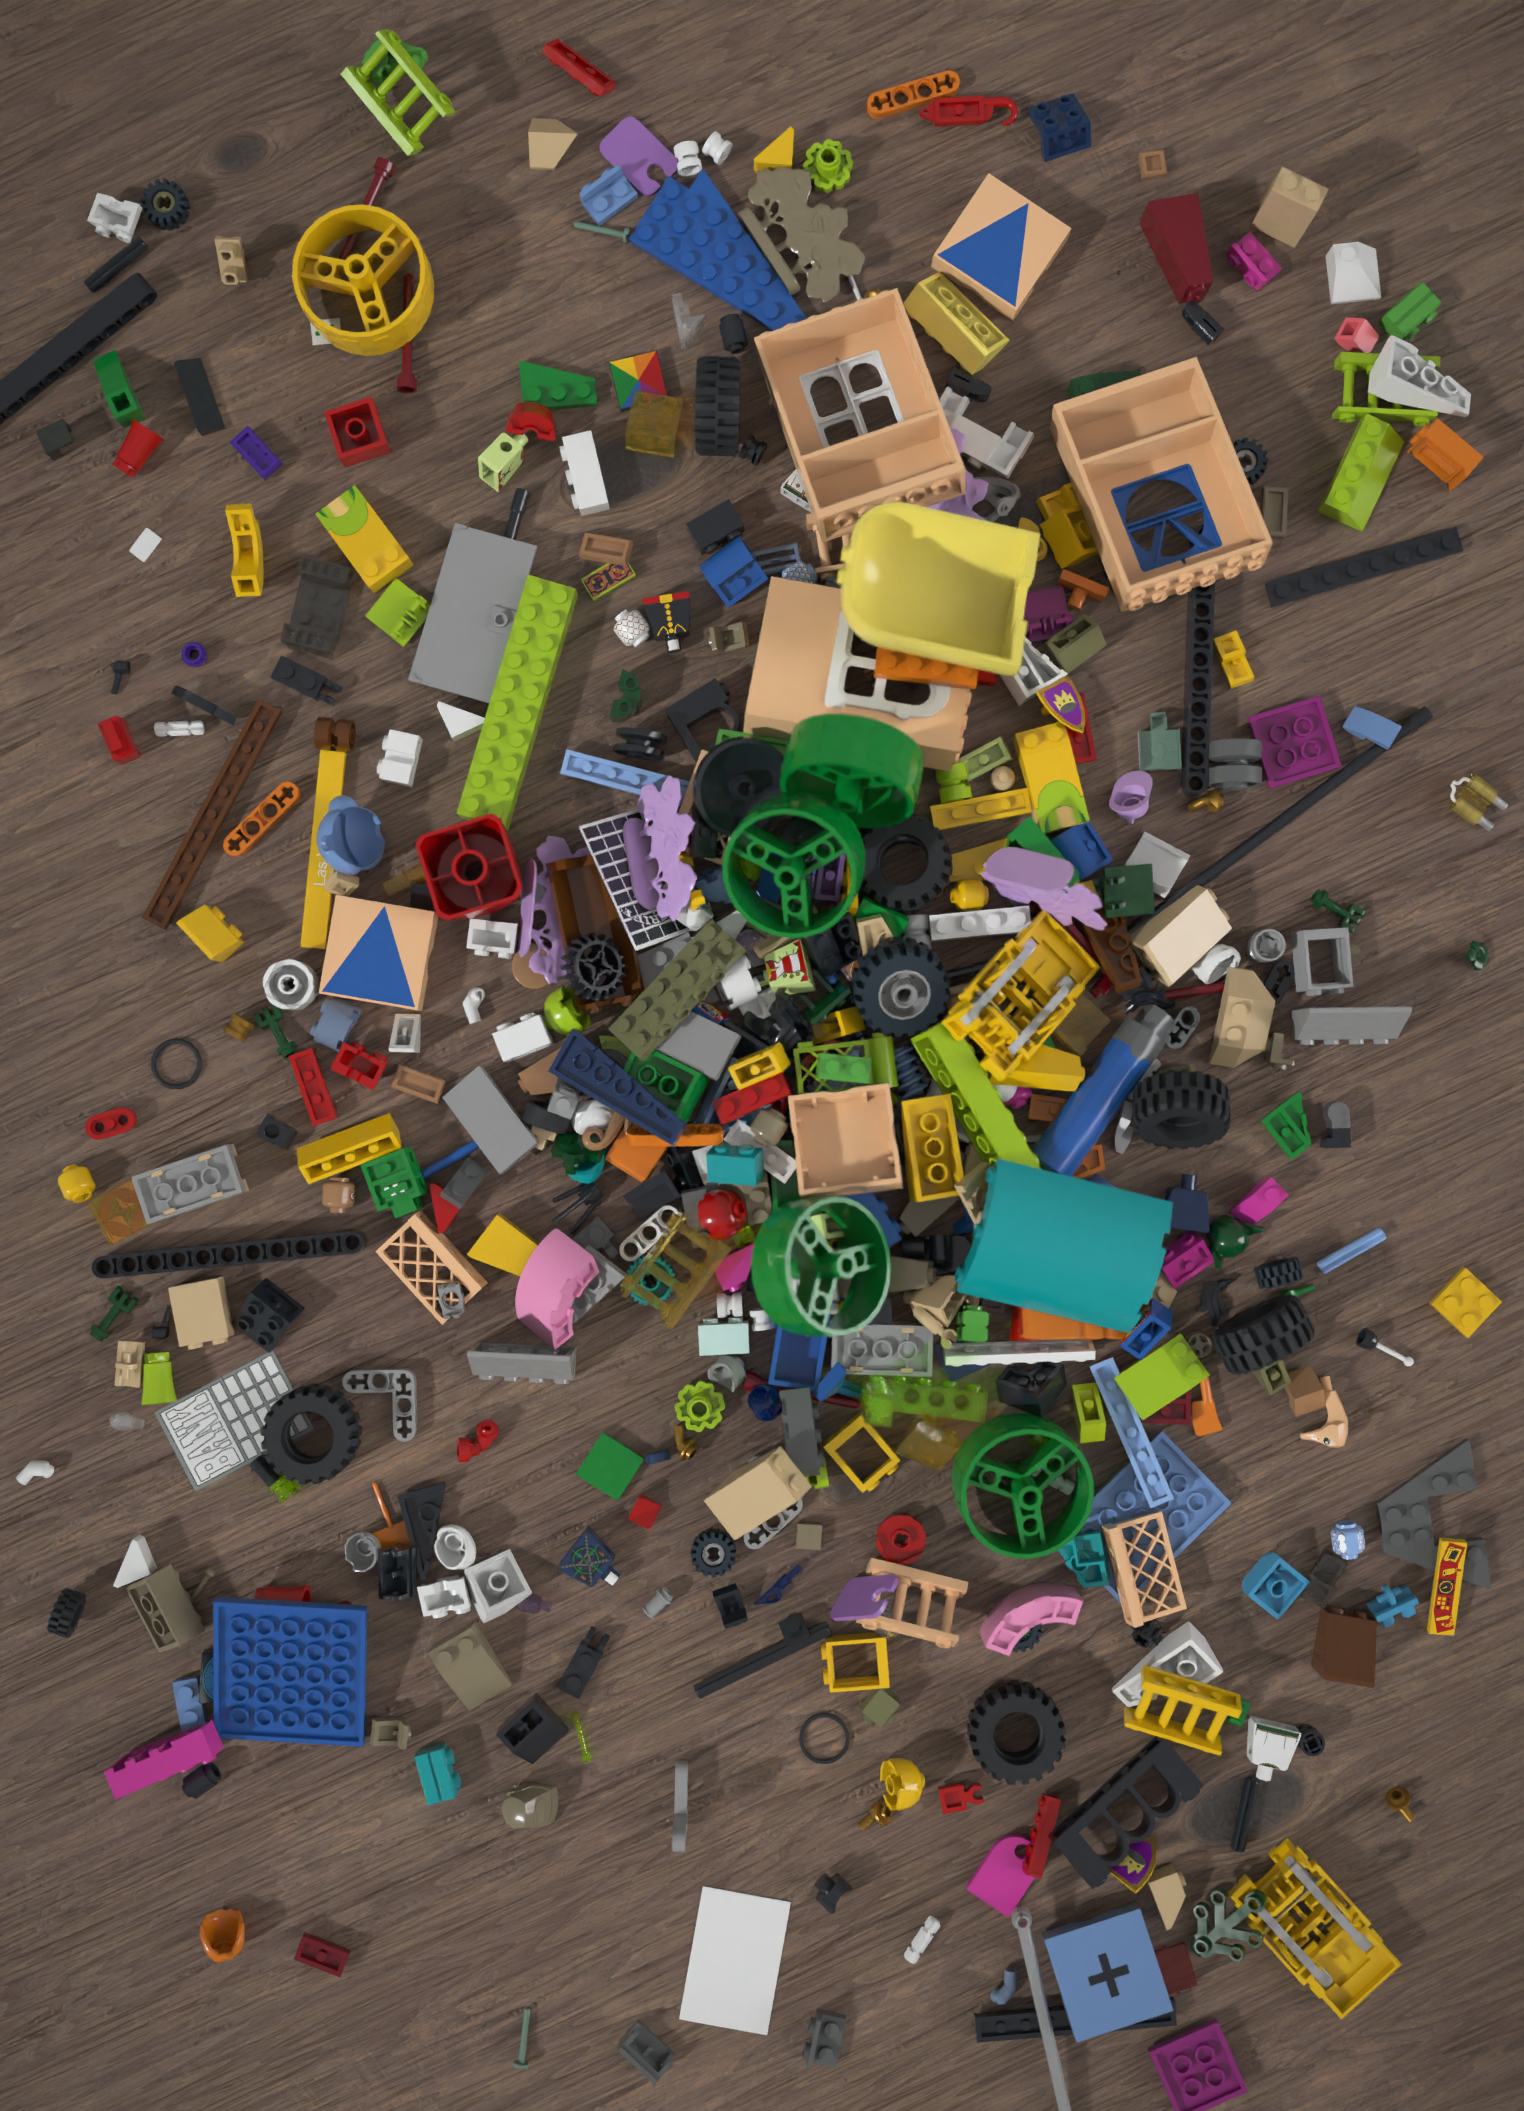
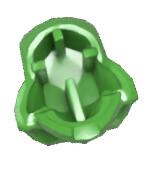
[362,39,428,87]

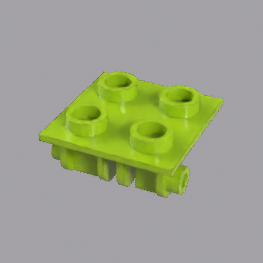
[365,578,430,647]

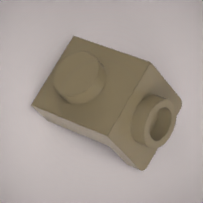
[709,622,750,654]
[1263,1033,1295,1070]
[370,1717,411,1750]

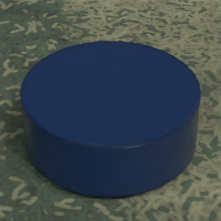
[645,1449,671,1465]

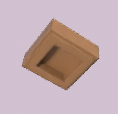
[1138,149,1168,181]

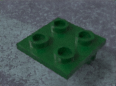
[1103,863,1155,918]
[797,966,851,1025]

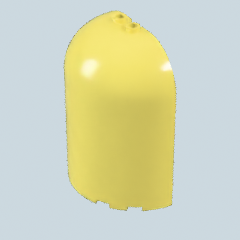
[836,502,1040,677]

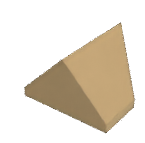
[528,118,578,170]

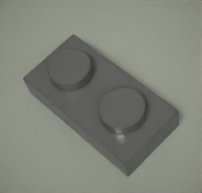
[440,1157,489,1210]

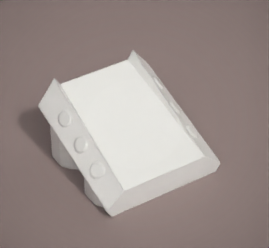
[1124,832,1190,898]

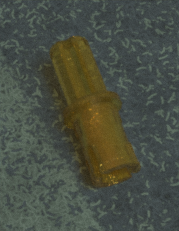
[382,865,426,896]

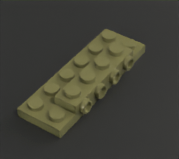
[609,919,746,1062]

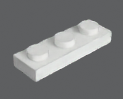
[724,1119,796,1184]

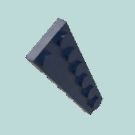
[548,1029,687,1146]

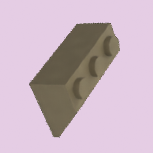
[125,1564,205,1653]

